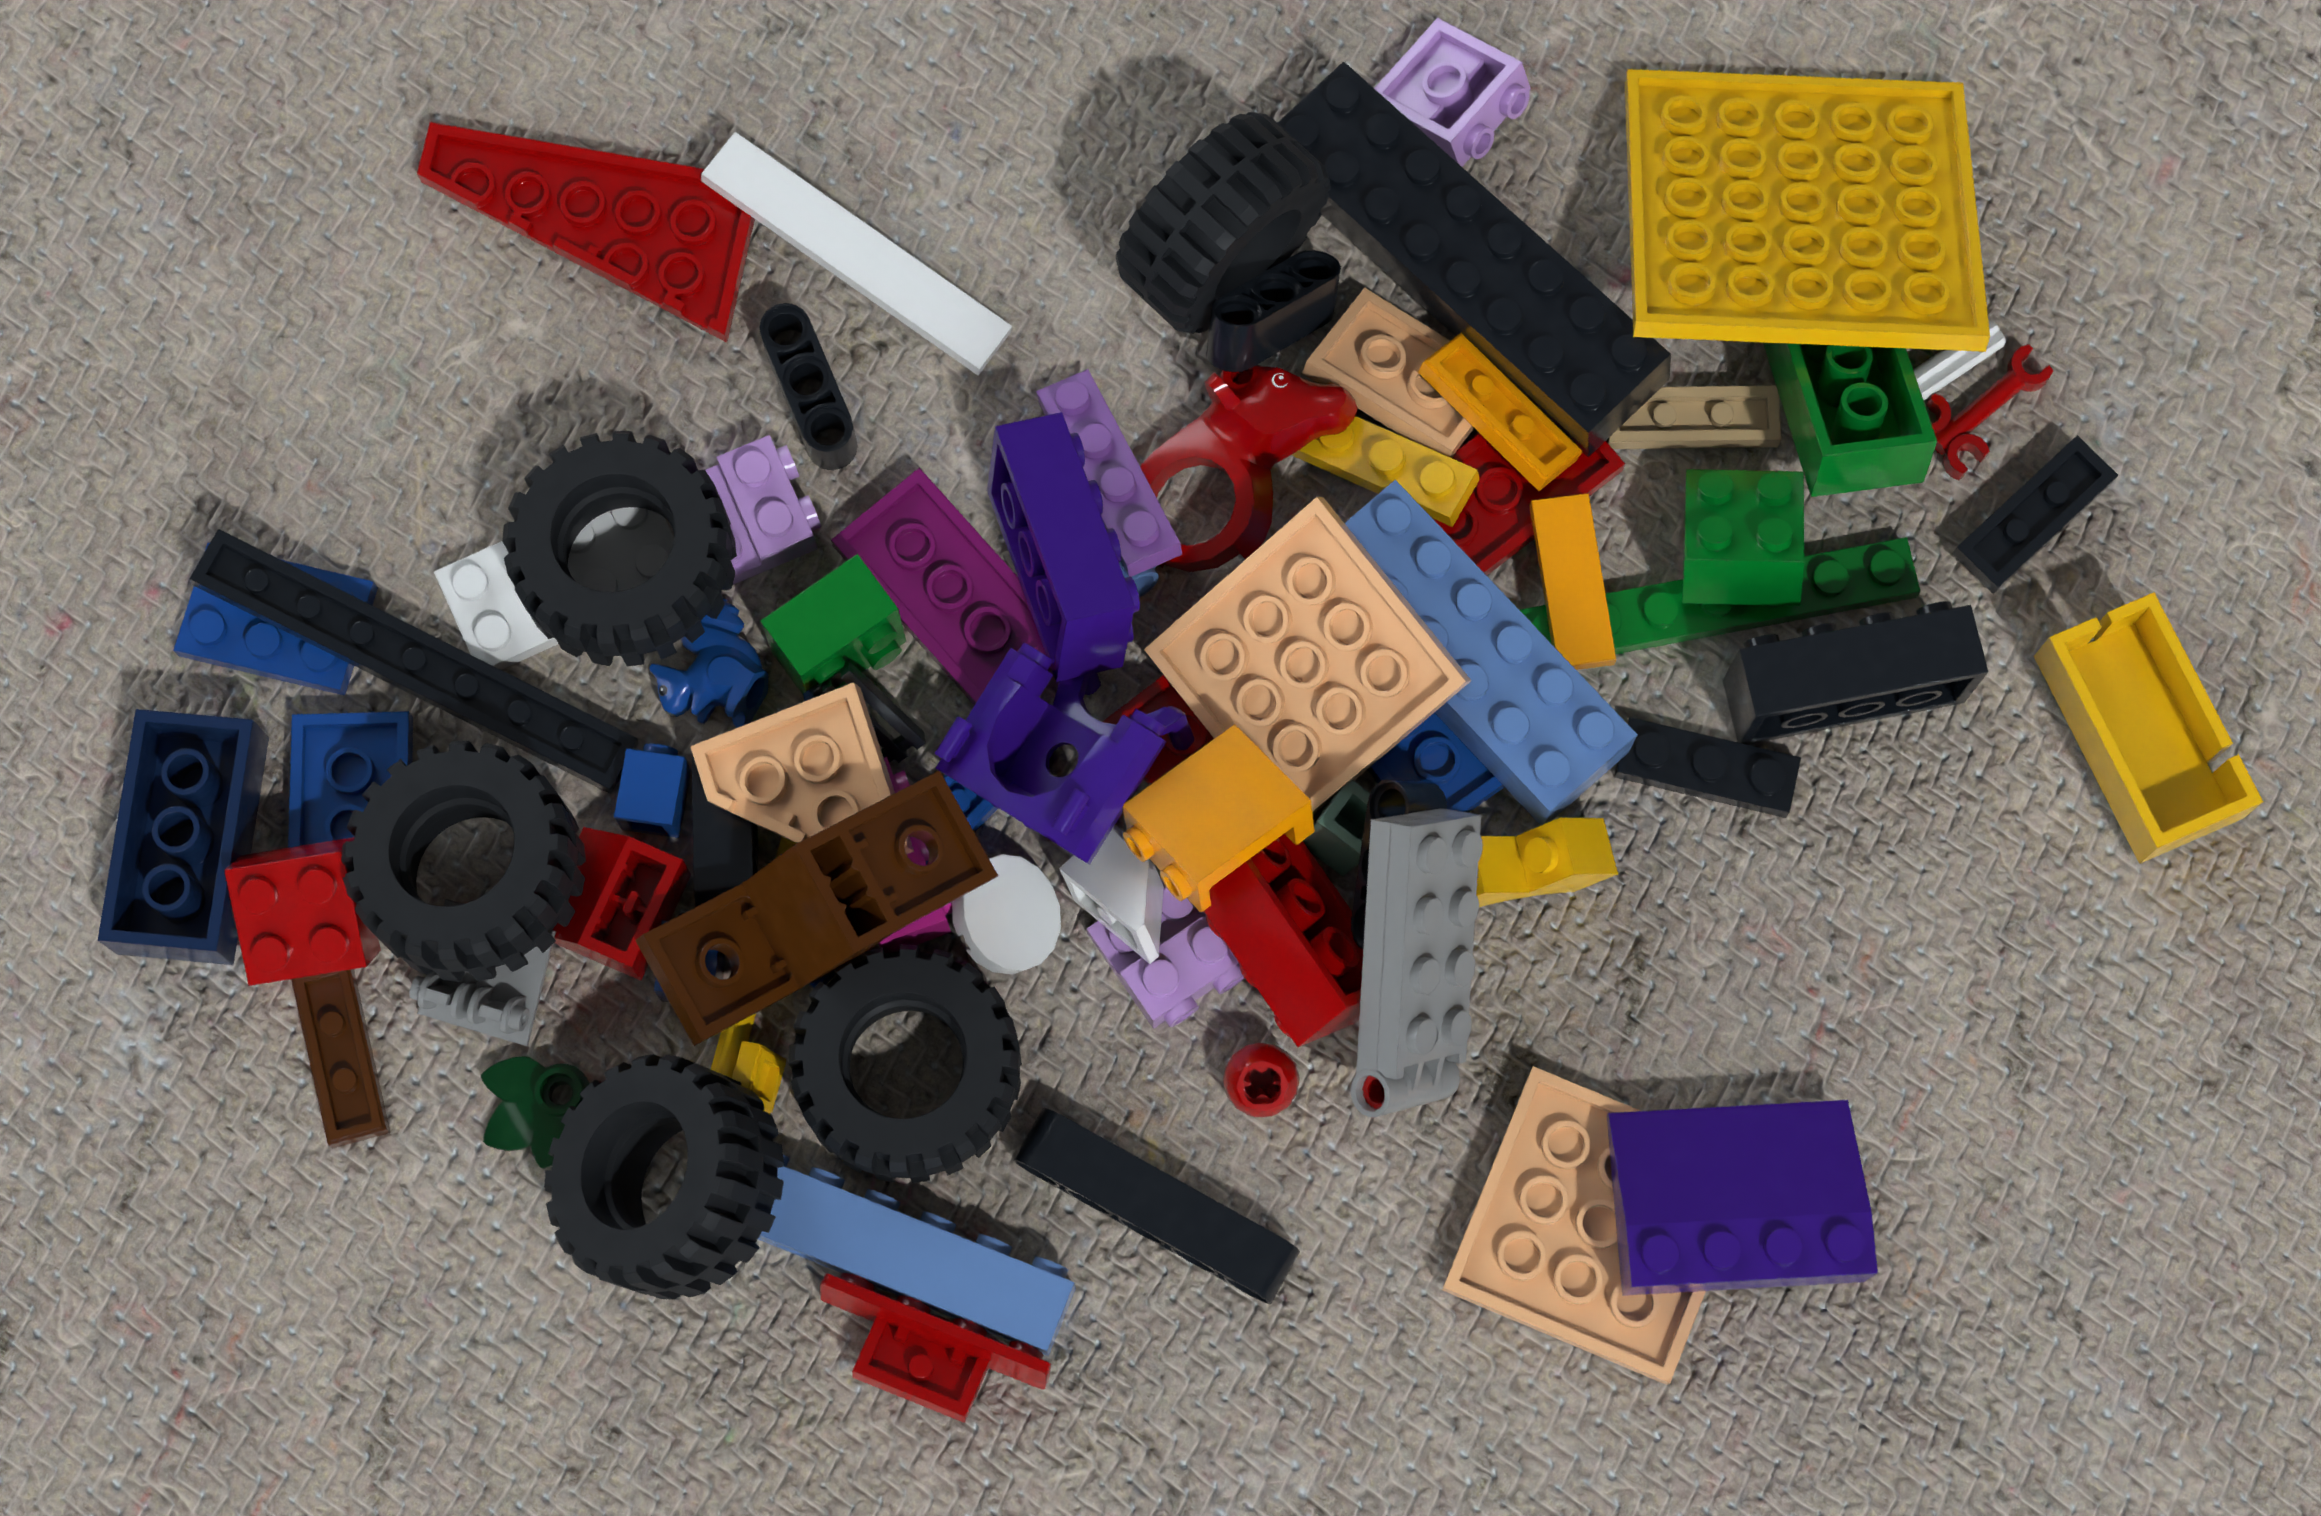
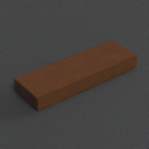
[292,969,391,1149]

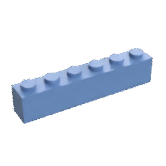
[758,1154,1076,1357]

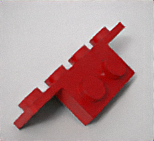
[820,1273,1051,1423]

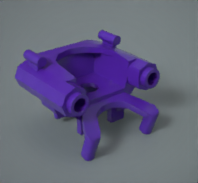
[934,642,1195,865]

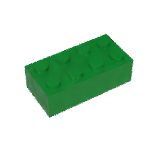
[1763,342,1937,497]

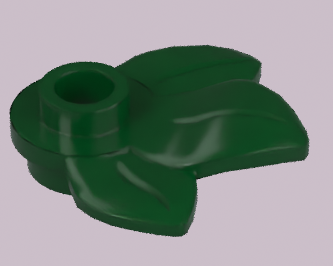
[480,1056,590,1169]

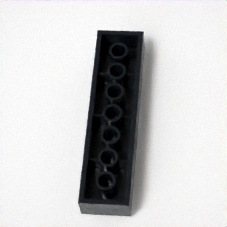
[1278,61,1671,457]

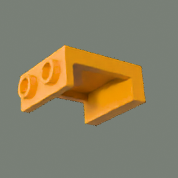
[1122,724,1315,912]

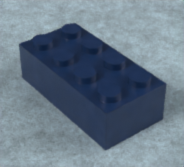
[97,709,269,965]

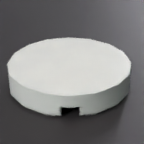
[952,854,1061,974]

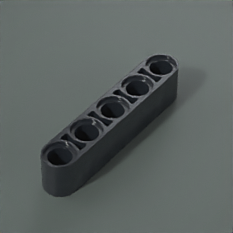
[1013,1108,1300,1304]

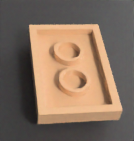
[1302,287,1474,458]

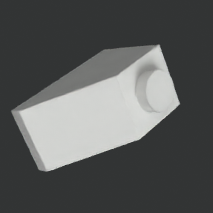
[1059,825,1164,964]

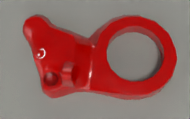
[1140,365,1358,572]

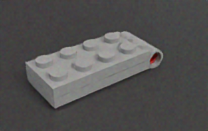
[1350,808,1483,1117]

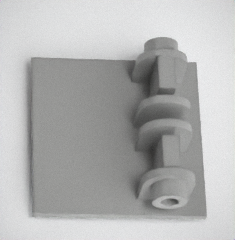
[410,899,556,1046]

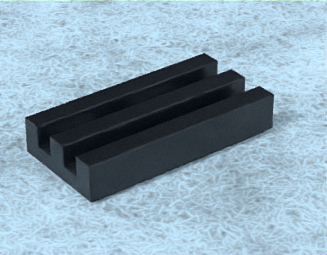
[803,660,926,763]

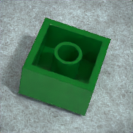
[1682,469,1804,606]
[760,554,906,695]

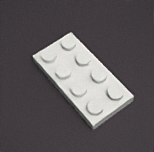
[434,507,674,670]

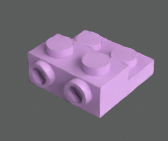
[1374,18,1531,167]
[705,435,822,585]
[1087,879,1245,1029]

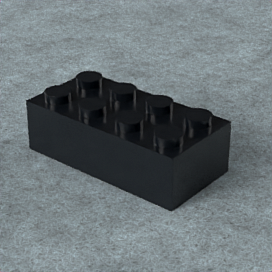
[1723,601,1988,745]

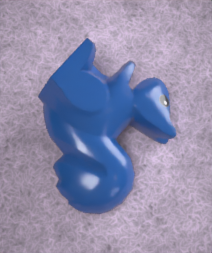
[649,598,769,728]

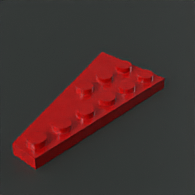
[417,122,755,343]

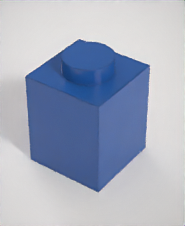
[614,743,691,838]

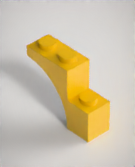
[1476,817,1618,907]

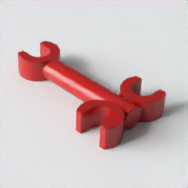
[1926,344,2053,481]

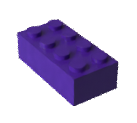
[987,412,1140,682]

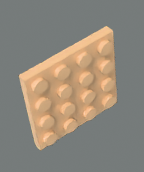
[1144,497,1472,815]
[1442,1066,1706,1385]

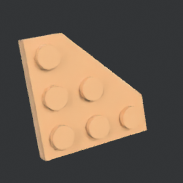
[690,682,914,854]

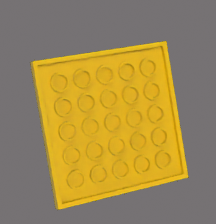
[1625,69,1990,352]

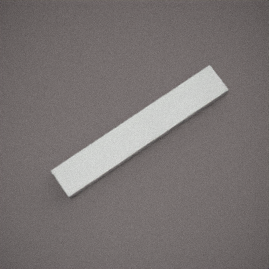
[701,132,1012,375]

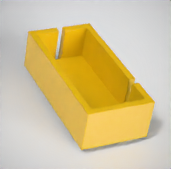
[2033,592,2263,864]

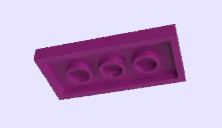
[831,468,1046,706]

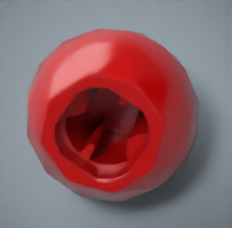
[1223,1042,1300,1118]

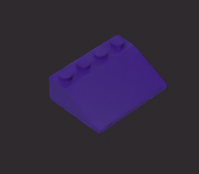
[1607,1100,1878,1296]

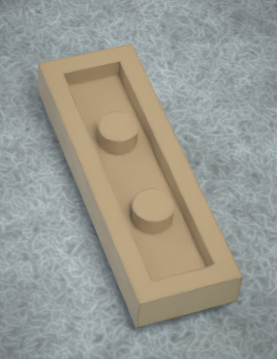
[1606,385,1781,449]

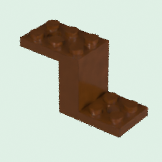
[635,770,998,1046]

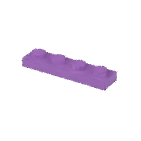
[1036,369,1183,577]

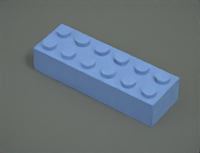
[1345,480,1637,825]

